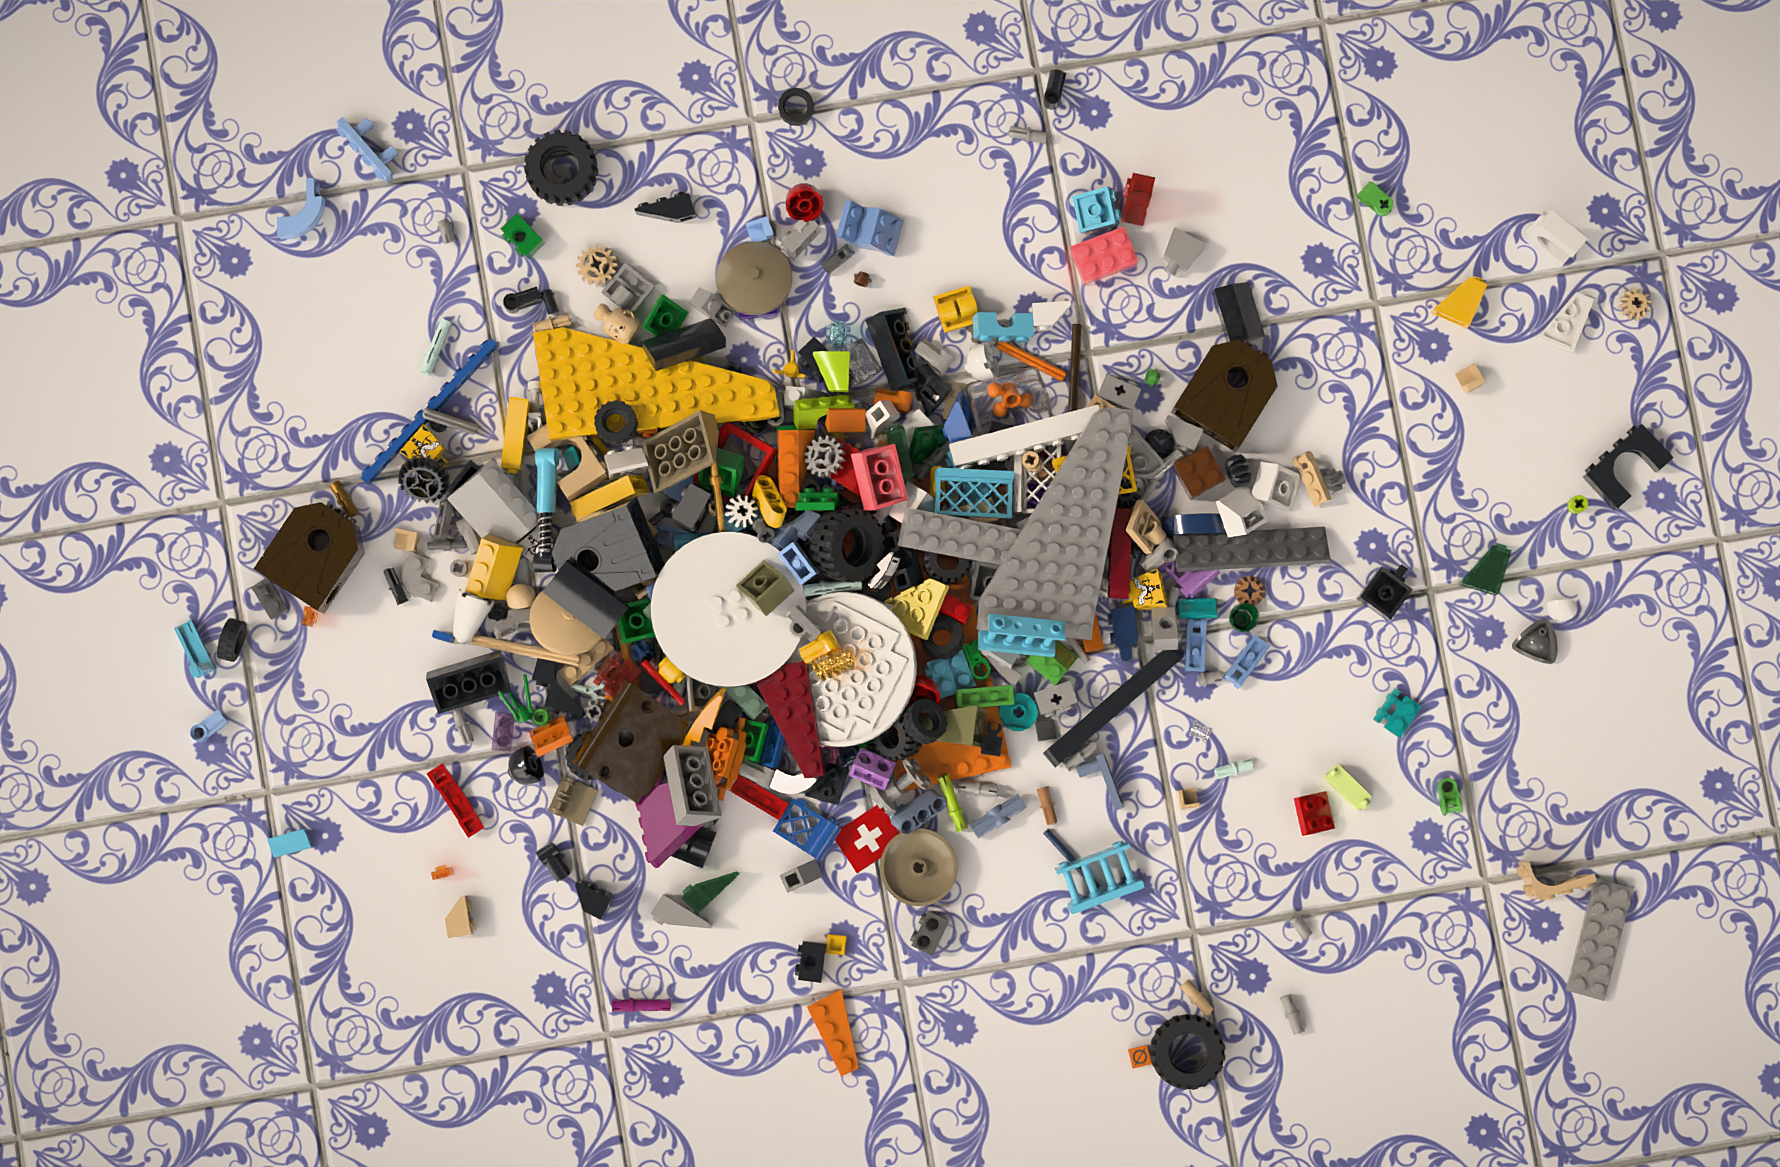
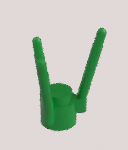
[498,674,534,724]

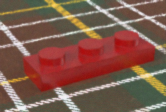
[729,775,789,820]

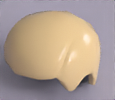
[506,583,536,609]

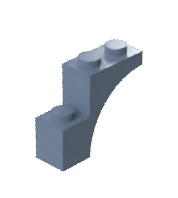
[757,510,821,551]

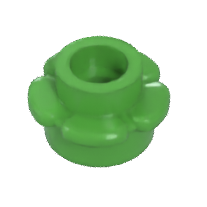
[1144,368,1160,387]
[532,707,551,726]

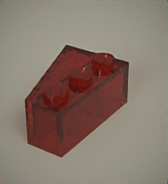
[1121,173,1155,226]

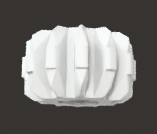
[725,495,758,528]

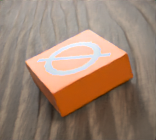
[1128,1045,1152,1069]

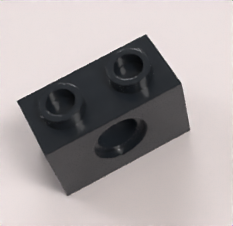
[795,941,826,983]

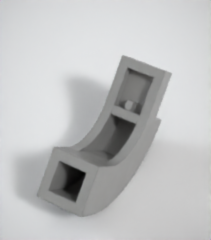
[494,607,531,640]

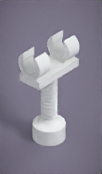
[528,381,543,433]

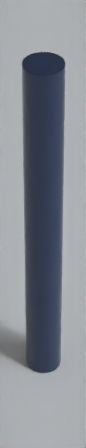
[1043,828,1101,889]

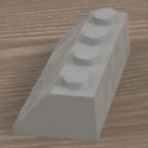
[663,745,721,826]

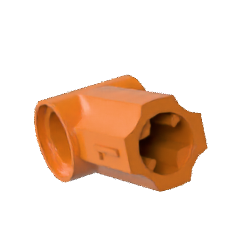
[873,388,913,413]

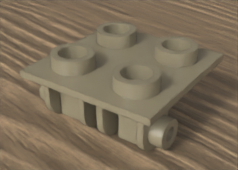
[548,776,598,826]

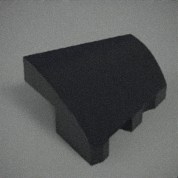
[911,364,952,418]

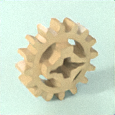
[576,244,618,287]

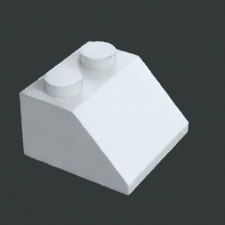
[604,446,648,481]
[1251,462,1301,512]

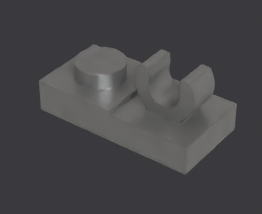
[433,501,457,540]
[251,578,288,620]

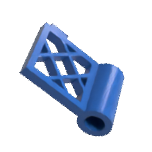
[773,797,841,861]

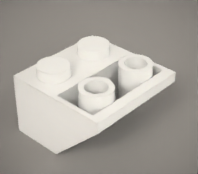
[1216,488,1267,537]

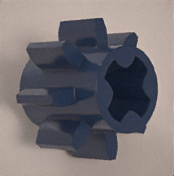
[630,640,655,663]

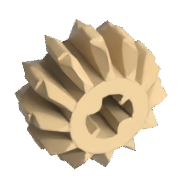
[1619,288,1652,321]

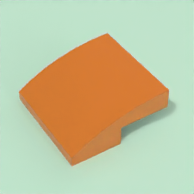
[529,715,573,757]

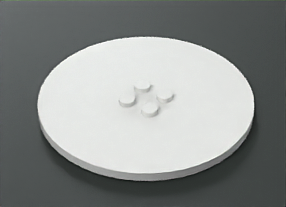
[651,532,806,687]
[783,592,917,747]

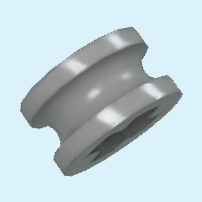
[450,559,468,577]

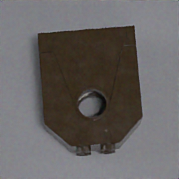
[1171,340,1278,452]
[253,502,365,614]

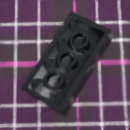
[640,318,726,371]
[543,559,629,639]

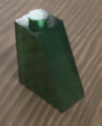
[884,423,914,479]
[1459,543,1512,596]

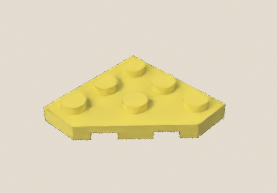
[884,579,949,640]

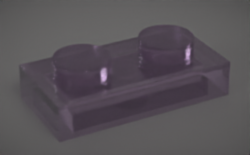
[492,712,515,752]

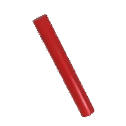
[641,660,686,706]

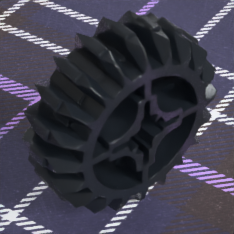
[398,454,450,504]

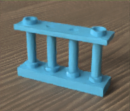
[978,614,1065,657]
[1054,840,1145,914]

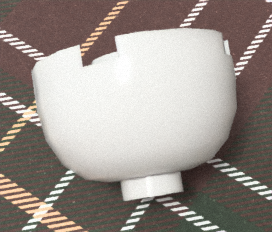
[965,342,999,382]

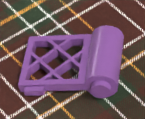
[1158,540,1220,598]

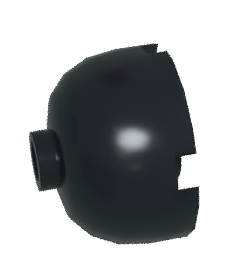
[507,746,544,785]

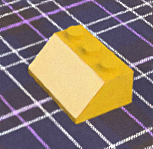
[465,534,524,600]

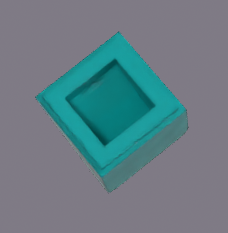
[563,447,581,471]

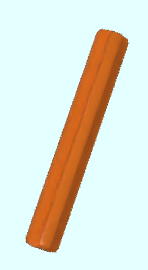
[996,342,1067,381]

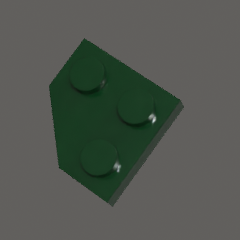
[906,424,947,464]

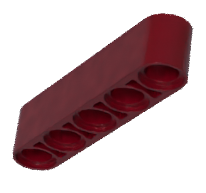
[1108,506,1132,599]

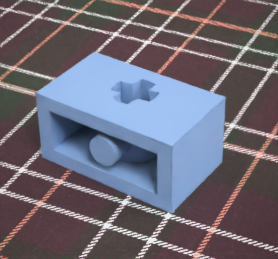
[778,541,819,585]

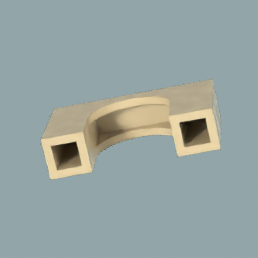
[526,424,608,502]

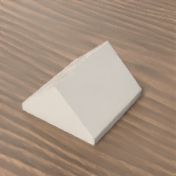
[888,482,935,523]

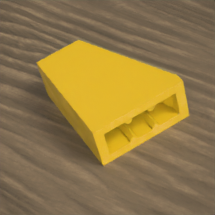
[1431,276,1488,329]

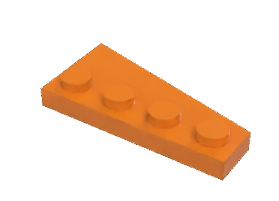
[807,989,859,1077]

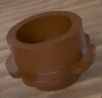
[853,271,872,287]

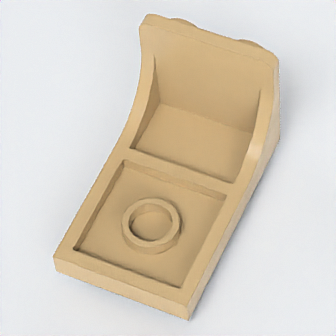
[1517,861,1597,901]

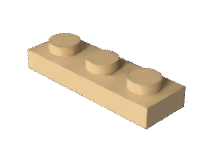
[558,638,614,686]

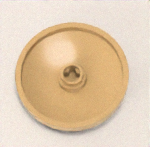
[529,589,602,656]

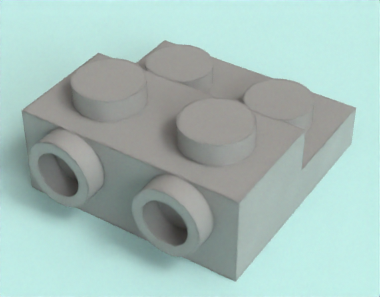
[779,220,820,260]

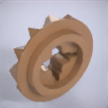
[1234,576,1265,606]

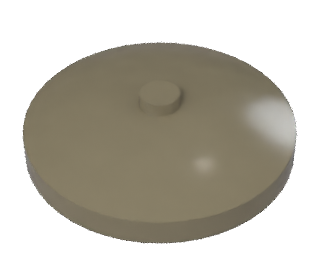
[716,242,792,315]
[880,828,958,906]

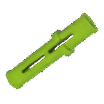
[937,773,968,832]

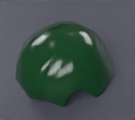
[1229,603,1260,632]

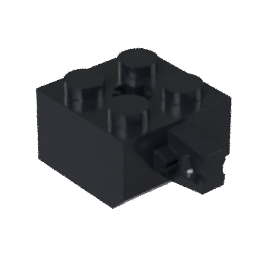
[1356,564,1413,621]

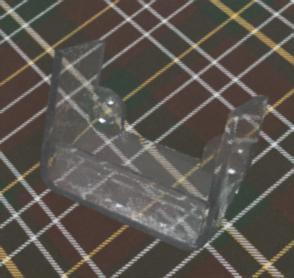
[965,367,1053,436]

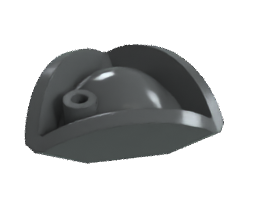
[1512,619,1558,664]

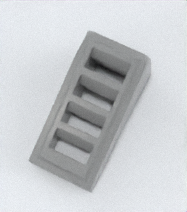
[987,657,1022,687]

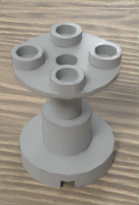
[868,758,931,816]

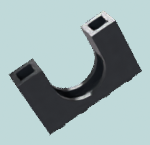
[1582,424,1674,511]

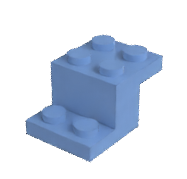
[836,200,904,256]

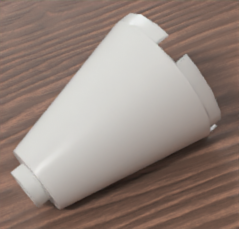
[453,588,495,644]

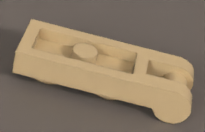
[1293,451,1332,507]

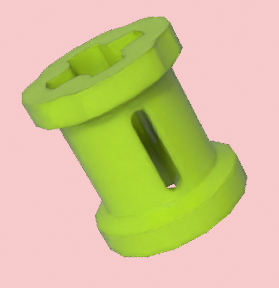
[1567,495,1588,514]

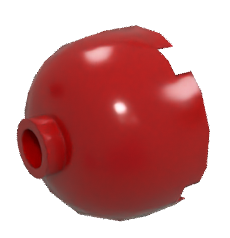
[785,183,824,222]
[906,675,940,714]

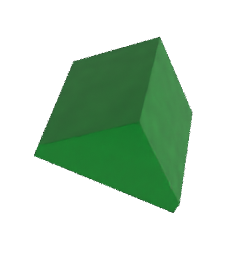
[642,294,689,337]
[617,598,656,644]
[743,719,769,763]

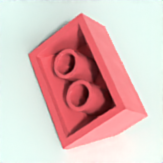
[851,444,908,510]

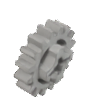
[804,436,846,478]

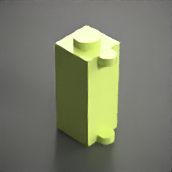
[1323,764,1372,811]

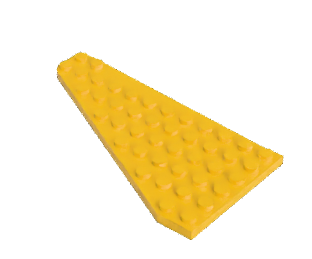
[533,327,780,441]

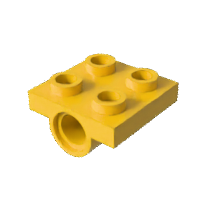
[933,285,978,334]

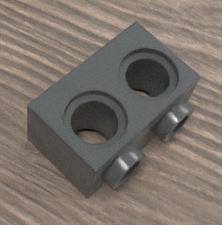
[910,911,949,956]

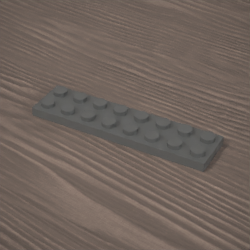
[1172,527,1331,572]

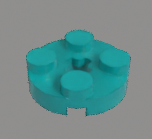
[999,693,1038,732]

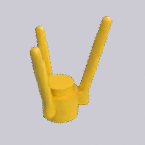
[773,349,806,379]

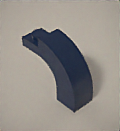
[1162,513,1227,537]

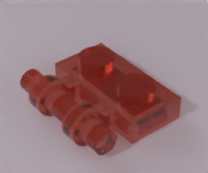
[593,652,642,698]

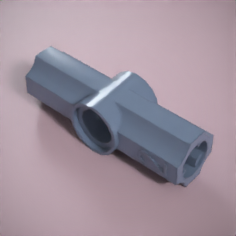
[970,794,1027,839]

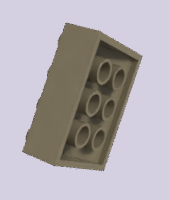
[642,410,719,494]

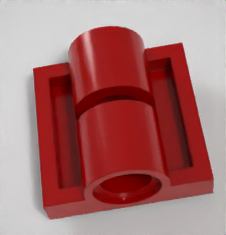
[1293,791,1335,836]

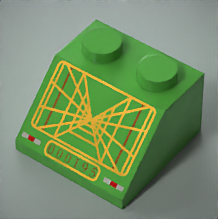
[1025,640,1079,686]

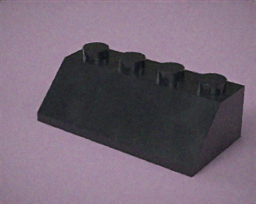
[426,650,512,714]

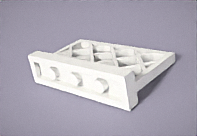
[1014,445,1062,516]

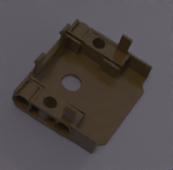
[572,681,689,804]

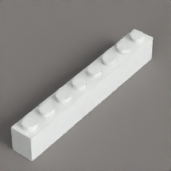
[949,405,1099,469]

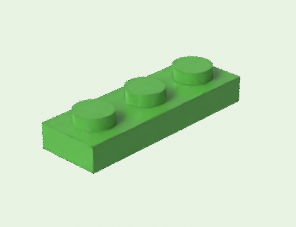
[955,685,1014,709]

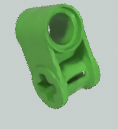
[1357,181,1393,216]
[1437,778,1463,816]

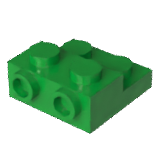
[796,488,840,510]

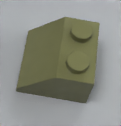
[736,560,795,616]

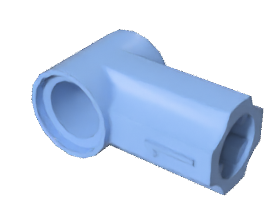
[190,709,229,743]

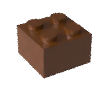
[1172,446,1226,500]

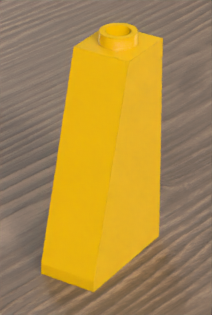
[501,396,532,474]
[570,475,650,519]

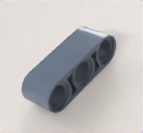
[891,789,946,834]

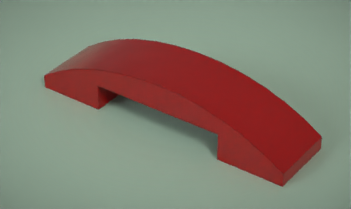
[426,763,485,838]

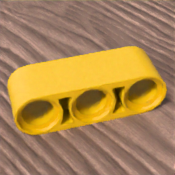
[752,475,787,528]

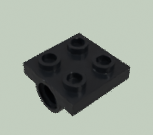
[805,762,850,806]
[671,826,717,869]

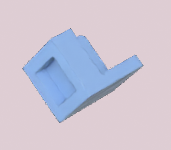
[746,216,774,242]

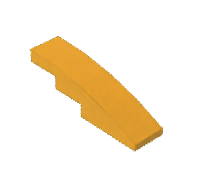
[682,687,726,746]

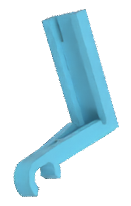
[174,620,216,678]

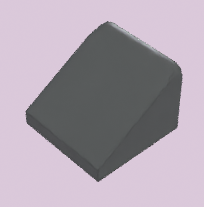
[1034,719,1057,742]

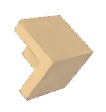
[1455,363,1486,394]
[394,528,420,553]
[1176,788,1200,810]

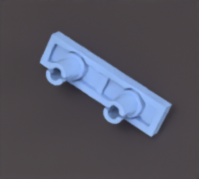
[336,117,398,183]

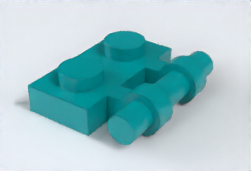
[1373,688,1422,738]

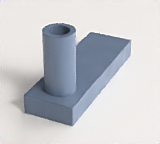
[1076,753,1124,811]

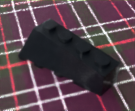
[865,307,919,391]

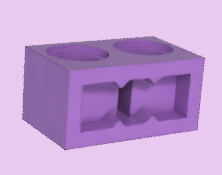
[849,748,896,790]

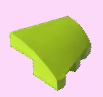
[813,351,850,392]

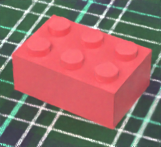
[1070,226,1138,286]

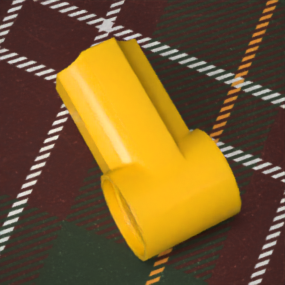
[799,630,841,664]

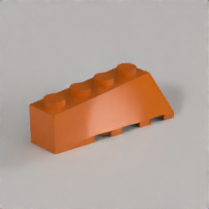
[777,430,816,508]

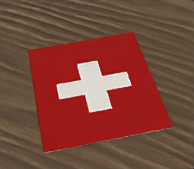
[835,805,900,873]

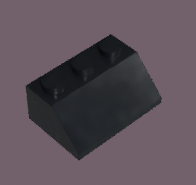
[1212,282,1265,342]

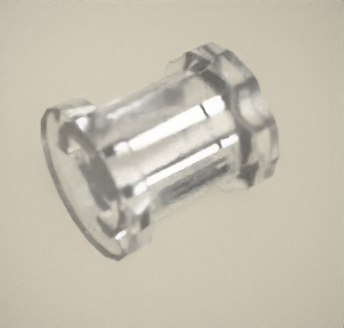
[1188,720,1213,744]

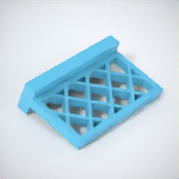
[935,468,1014,519]

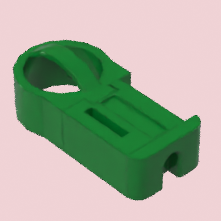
[962,640,991,681]

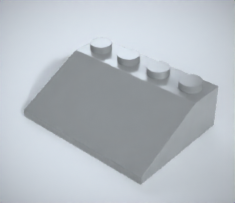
[447,461,540,543]

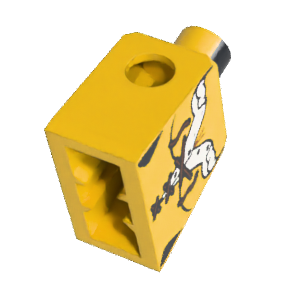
[400,424,448,468]
[1122,569,1168,610]

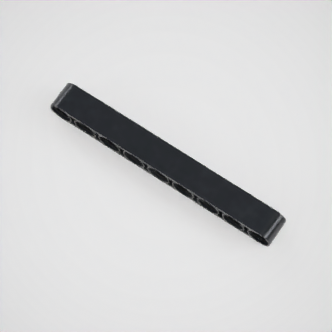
[1043,650,1184,768]

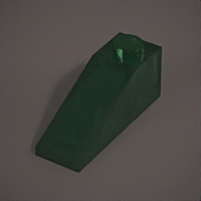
[681,871,740,914]

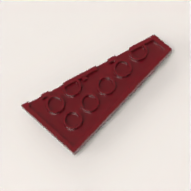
[756,661,825,779]

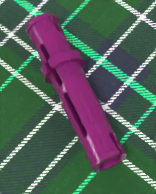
[612,997,671,1013]

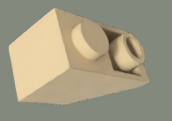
[445,896,476,938]

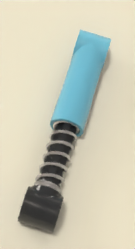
[533,448,559,573]

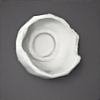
[1547,599,1577,622]

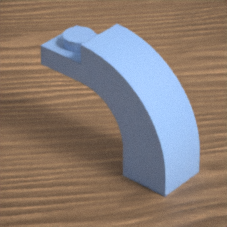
[277,178,325,239]

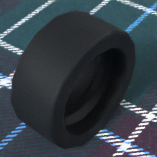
[778,88,814,126]

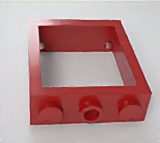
[693,422,777,511]

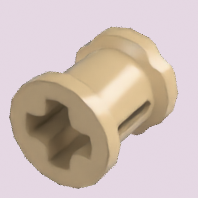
[1022,451,1042,472]

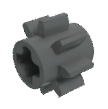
[1323,468,1346,493]

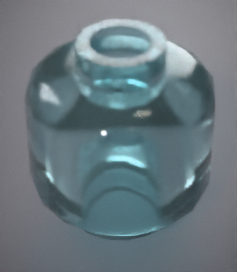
[826,320,851,348]

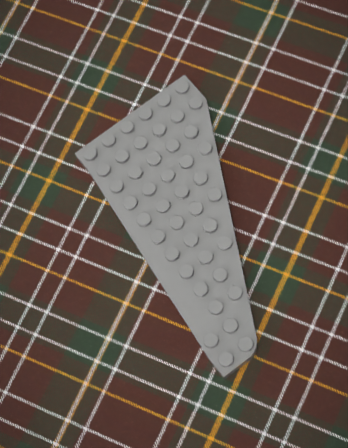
[977,407,1133,640]

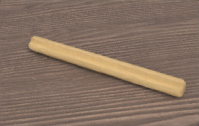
[471,634,581,666]

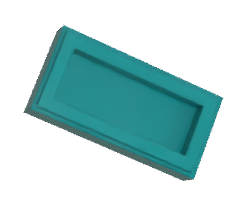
[1178,598,1217,619]

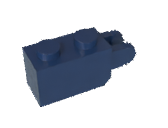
[1107,606,1138,662]

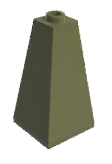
[918,706,987,748]

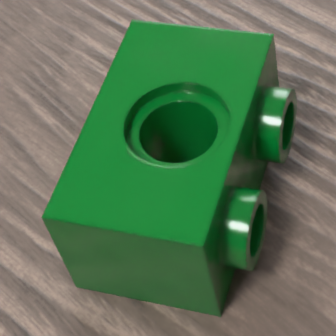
[500,213,545,259]

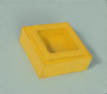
[826,934,847,955]

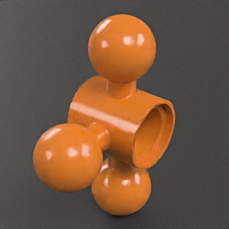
[987,382,1033,417]

